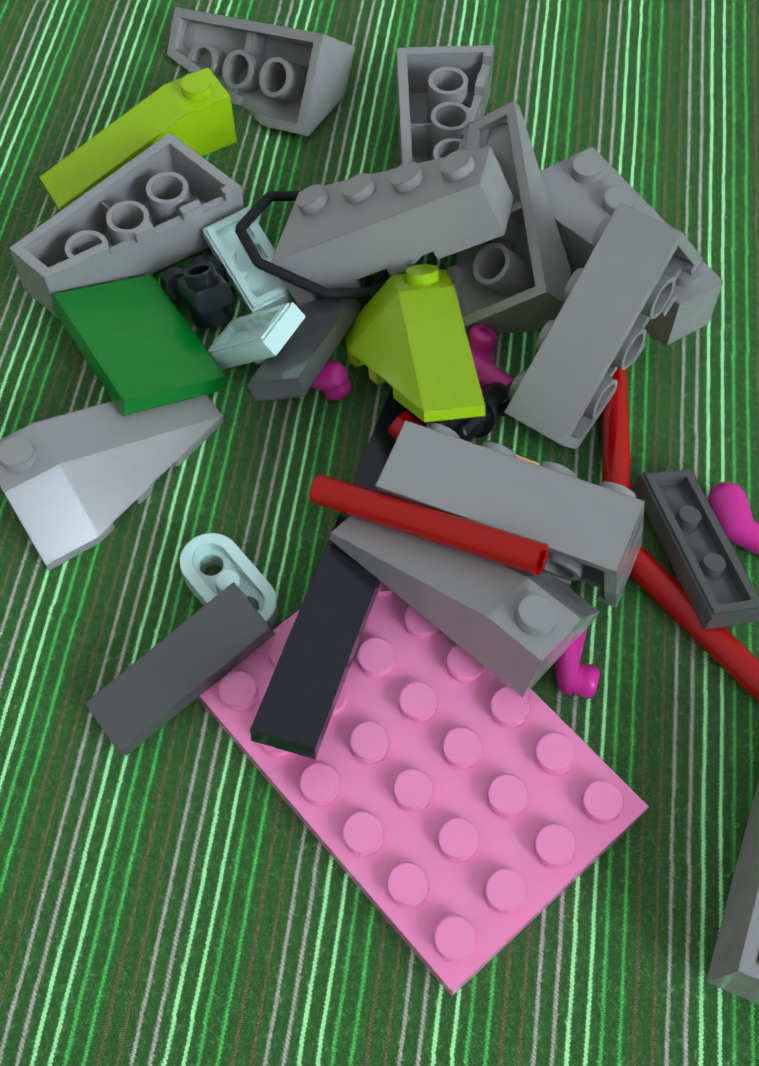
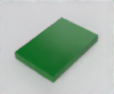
[52,274,226,416]

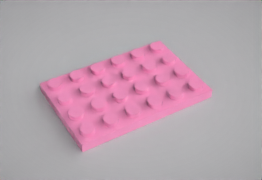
[198,582,649,996]

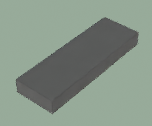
[248,297,362,402]
[633,469,759,630]
[85,582,275,756]

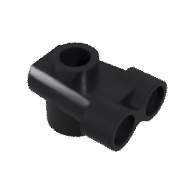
[160,254,235,328]

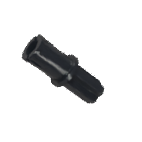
[443,382,510,442]

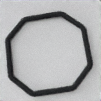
[235,191,390,300]

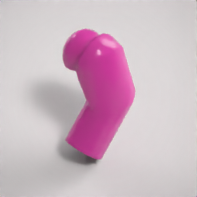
[468,324,515,402]

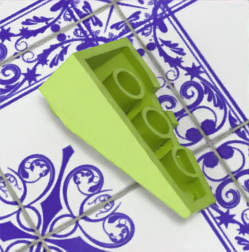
[39,67,237,212]
[344,264,485,423]

